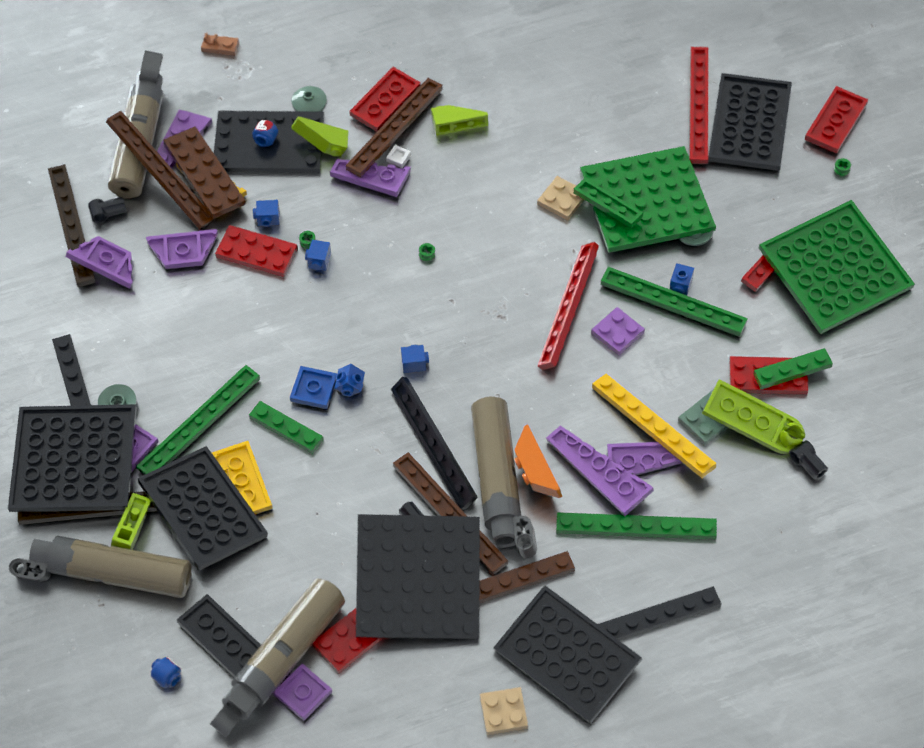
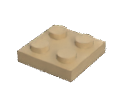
[537,176,584,221]
[480,687,528,735]

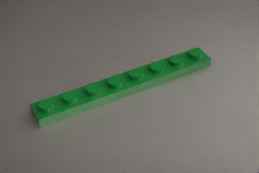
[600,267,748,337]
[137,365,260,475]
[556,512,717,540]

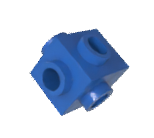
[334,364,365,397]

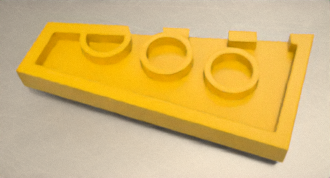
[211,441,273,514]

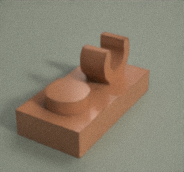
[201,33,239,56]

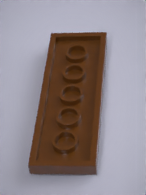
[163,126,246,219]

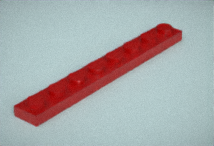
[690,47,708,164]
[537,242,599,370]

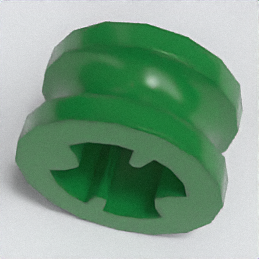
[834,158,851,176]
[299,231,316,249]
[419,243,435,261]

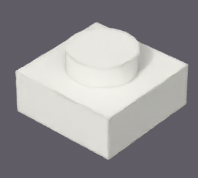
[386,145,411,168]

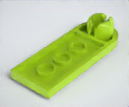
[702,379,806,454]

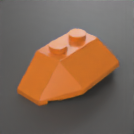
[514,425,563,498]

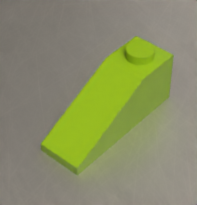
[431,105,488,136]
[292,116,348,158]
[111,493,151,550]

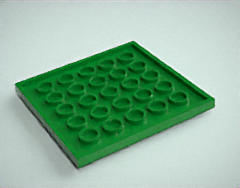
[580,146,716,253]
[758,200,915,334]

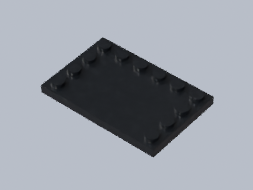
[708,73,792,171]
[214,111,325,173]
[138,446,268,571]
[493,585,642,724]

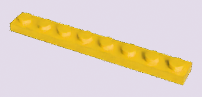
[592,374,717,478]

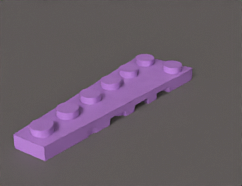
[546,425,654,516]

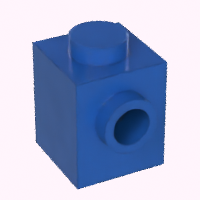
[253,200,280,227]
[305,240,331,271]
[669,263,694,296]
[401,345,429,373]

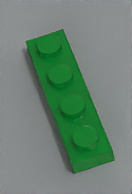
[573,178,643,229]
[753,348,833,389]
[249,401,324,454]

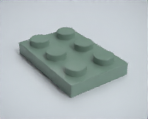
[678,390,728,446]

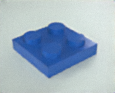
[290,366,337,409]

